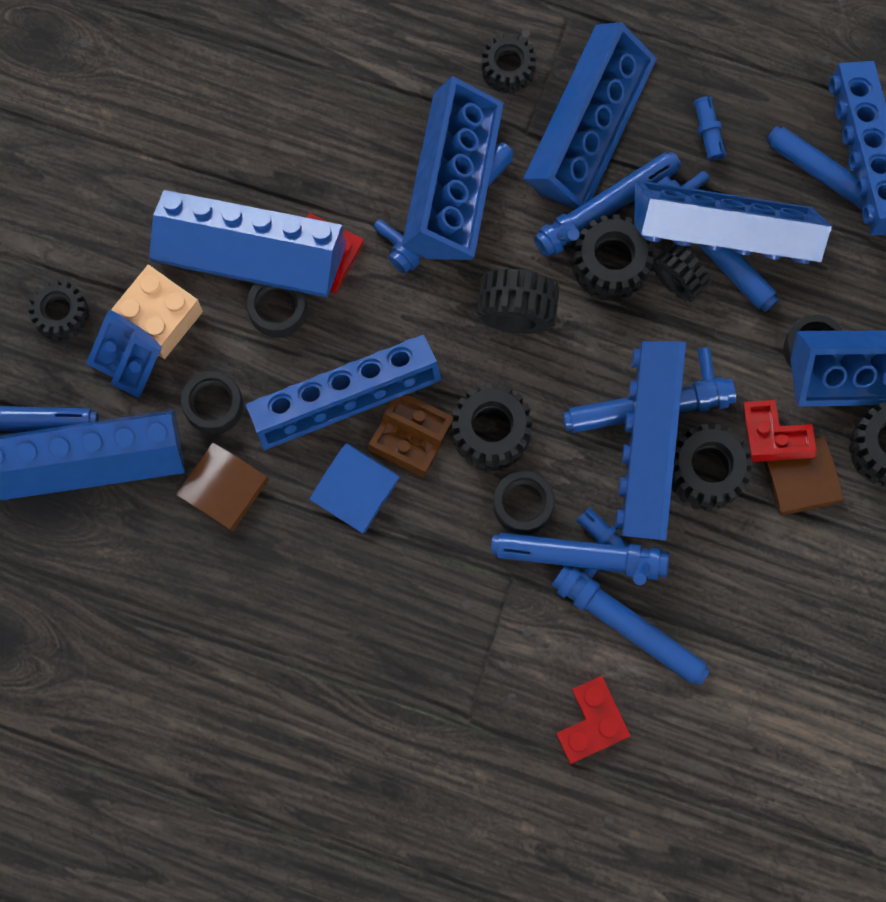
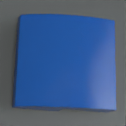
[86,310,162,398]
[309,443,401,533]

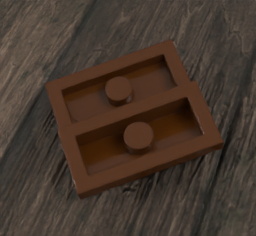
[367,394,453,478]
[763,437,843,516]
[176,443,269,532]

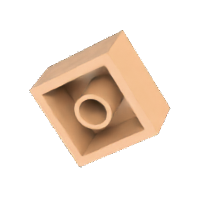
[111,265,203,360]

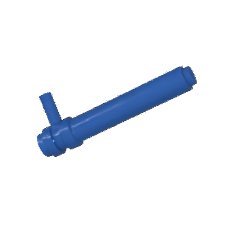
[766,126,863,210]
[373,142,514,274]
[533,152,681,257]
[658,171,779,313]
[563,347,736,433]
[0,406,99,432]
[491,533,670,585]
[551,566,711,686]

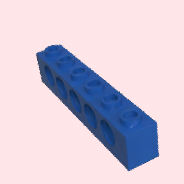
[829,61,886,236]
[246,334,442,450]

